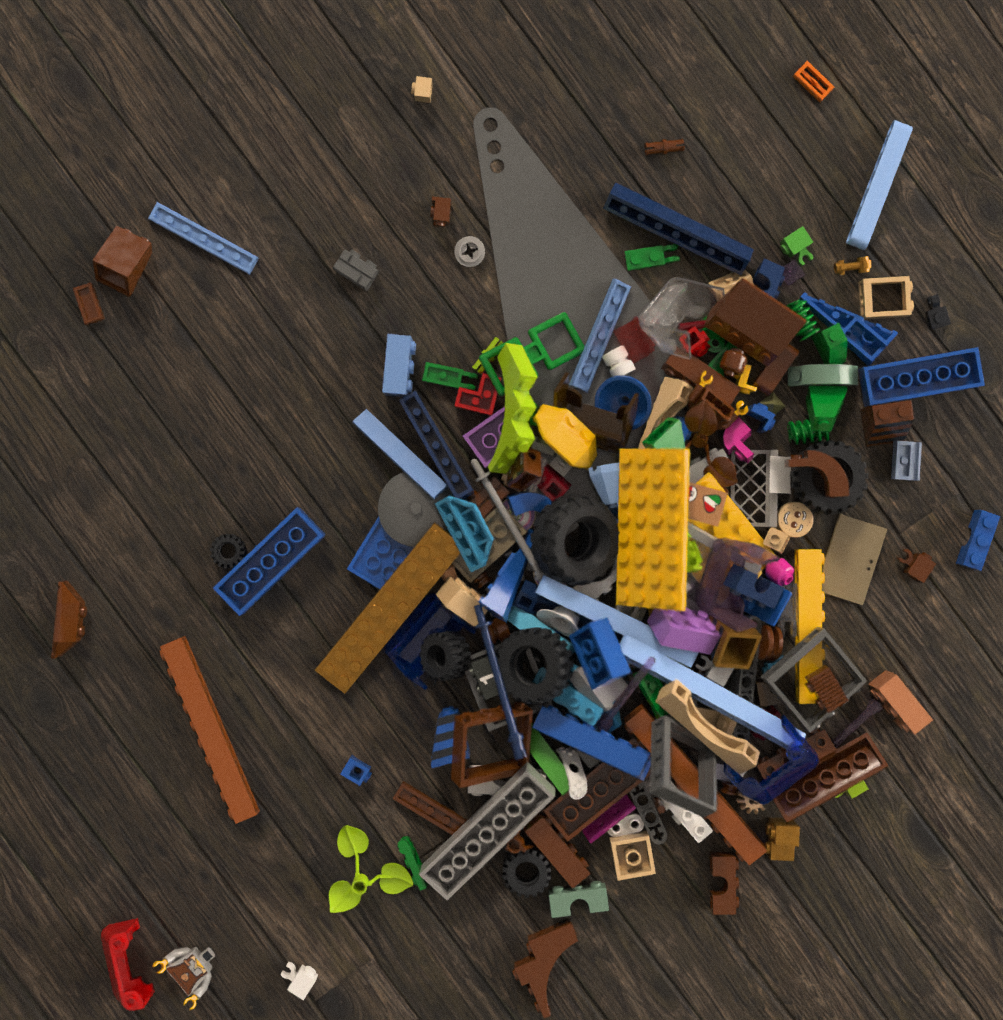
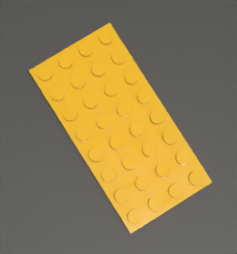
[616,449,689,611]

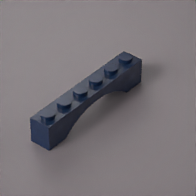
[513,579,624,644]

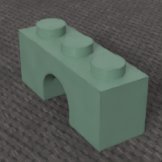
[548,881,609,918]

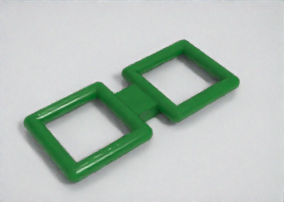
[479,312,585,396]

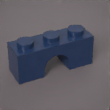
[753,258,785,299]
[723,563,784,609]

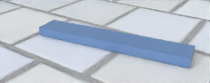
[148,202,259,275]
[569,279,631,393]
[353,409,447,500]

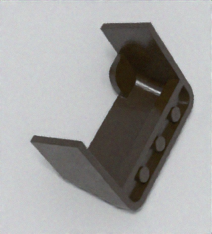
[553,372,639,454]

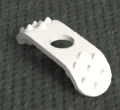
[556,747,587,800]

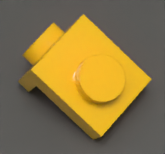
[734,364,757,395]

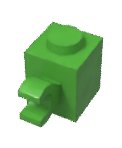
[780,226,813,267]

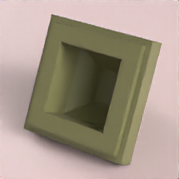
[760,392,785,414]

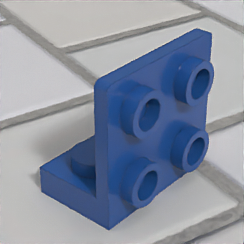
[734,574,792,627]

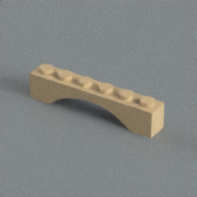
[638,377,693,449]
[656,679,760,775]

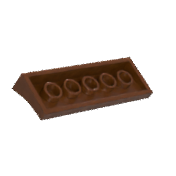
[766,733,889,823]

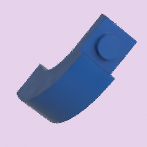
[506,491,552,516]

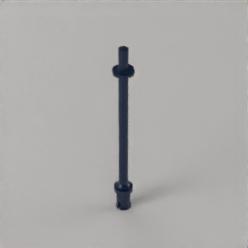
[474,604,527,760]

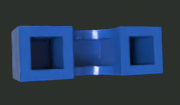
[956,510,1000,571]

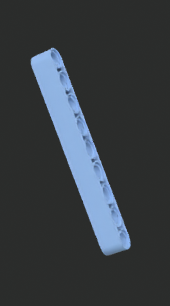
[535,575,699,668]

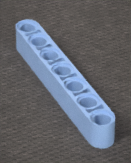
[846,120,913,250]

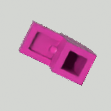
[723,417,753,464]

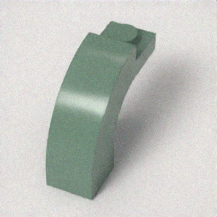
[788,364,858,387]

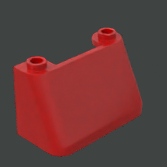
[101,918,155,1011]

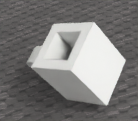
[281,962,318,1000]

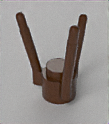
[505,830,537,853]

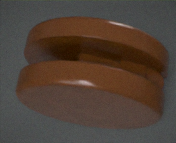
[758,625,783,661]

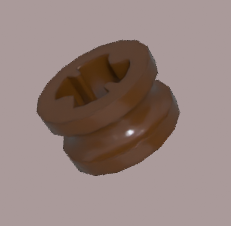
[473,571,492,589]
[720,781,739,796]

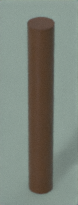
[651,794,665,813]

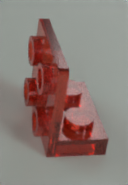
[613,316,656,364]

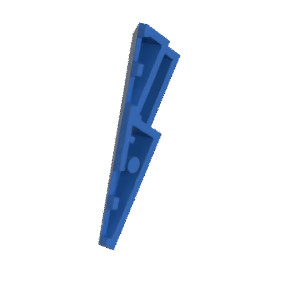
[799,292,898,366]
[478,529,534,622]

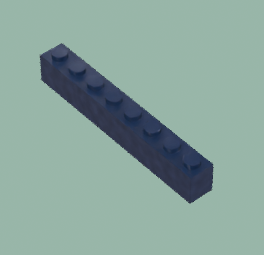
[603,182,754,276]

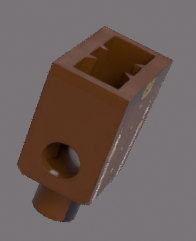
[506,445,541,491]

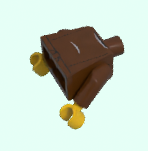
[687,371,748,430]

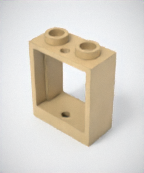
[858,276,914,320]

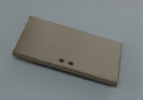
[822,513,887,605]

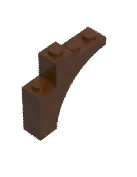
[512,918,578,1018]

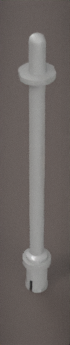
[471,459,548,583]

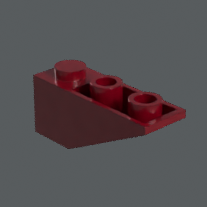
[534,458,572,501]

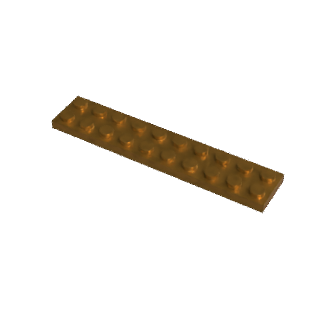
[315,522,460,694]

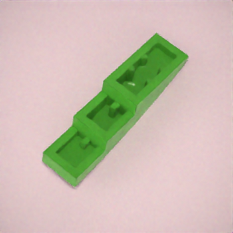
[530,722,569,795]

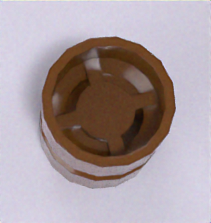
[479,618,511,646]

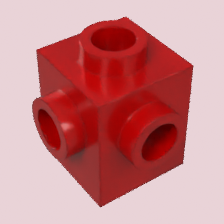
[679,326,710,357]

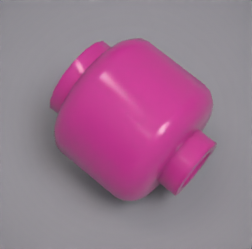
[765,558,794,586]

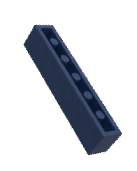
[399,390,474,500]

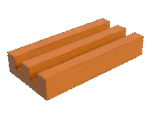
[793,61,834,102]

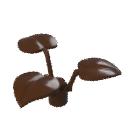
[684,399,738,487]

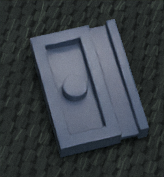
[891,441,922,481]

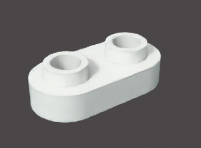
[607,813,644,837]

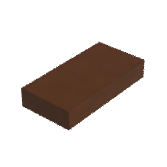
[73,282,105,325]

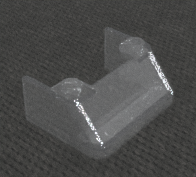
[638,277,725,359]

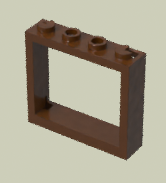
[451,702,533,788]

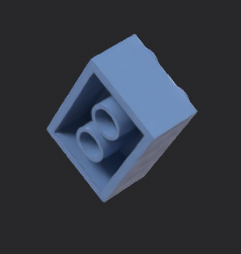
[382,334,416,397]

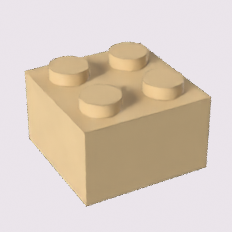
[436,576,488,626]
[609,830,656,881]

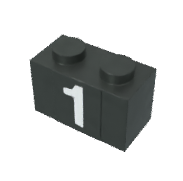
[469,655,506,700]

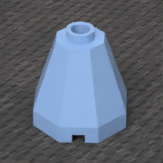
[588,463,620,509]

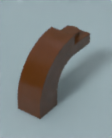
[784,450,849,497]

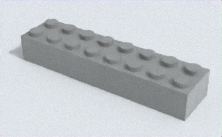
[419,762,555,900]

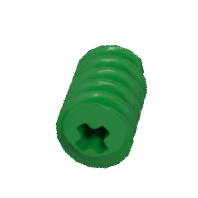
[786,299,820,342]
[787,419,830,445]

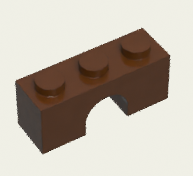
[710,852,739,915]

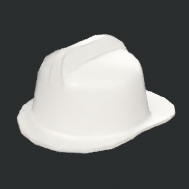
[536,606,580,637]

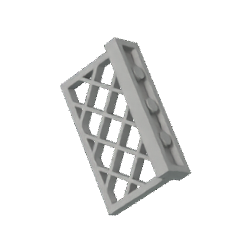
[731,450,778,527]

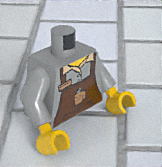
[153,947,215,1010]

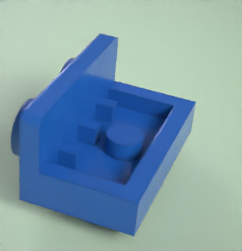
[747,403,776,433]

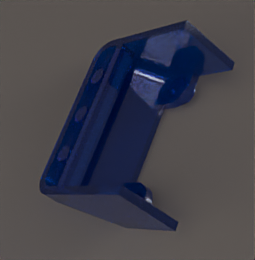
[384,593,476,690]
[723,716,819,804]

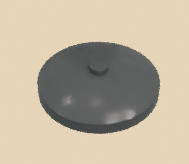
[378,472,453,547]

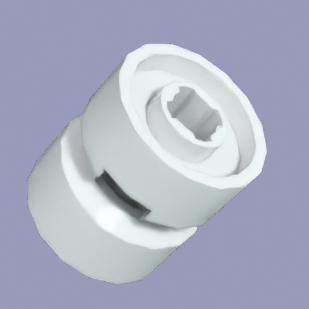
[602,345,636,377]

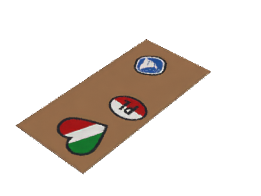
[688,482,728,527]

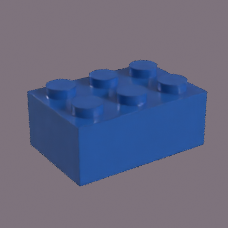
[569,617,631,690]

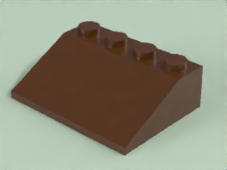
[704,278,806,366]

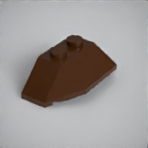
[51,581,87,659]

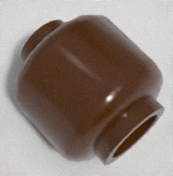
[719,348,748,378]

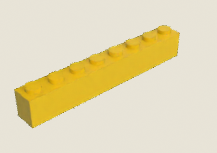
[794,549,825,704]

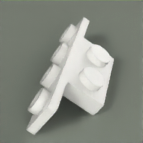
[649,780,713,843]

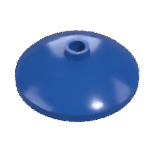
[595,375,652,430]

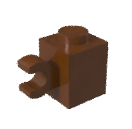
[897,549,936,583]

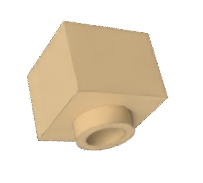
[411,76,433,103]

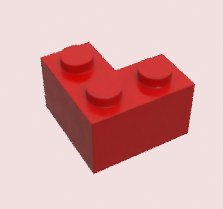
[454,373,501,416]

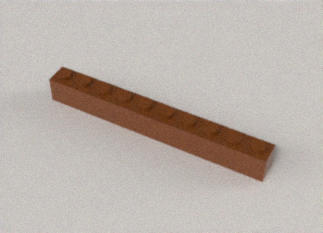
[160,636,260,824]
[624,704,767,865]

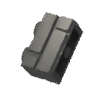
[333,249,379,292]

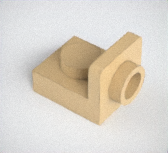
[763,527,791,554]

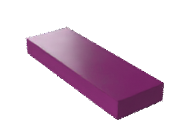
[582,794,636,843]

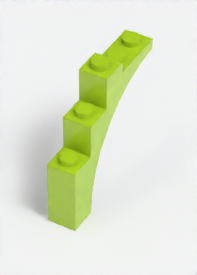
[488,343,538,474]

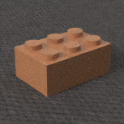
[868,670,933,734]

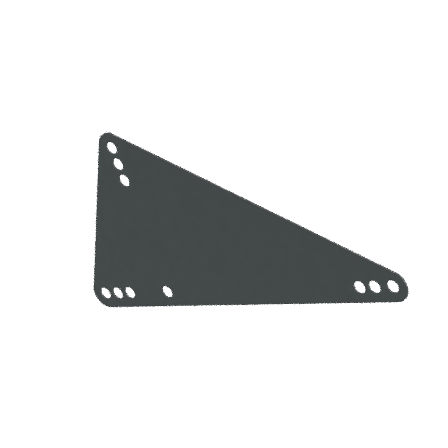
[473,107,695,537]

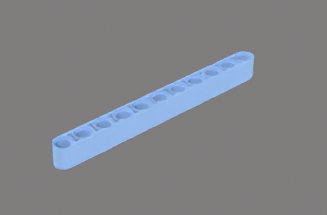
[620,635,806,753]

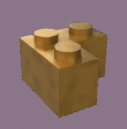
[765,817,800,861]

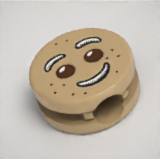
[777,502,813,537]

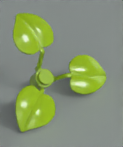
[329,825,413,913]

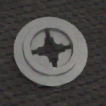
[455,236,485,267]

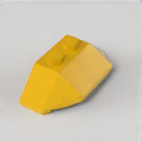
[533,404,597,470]

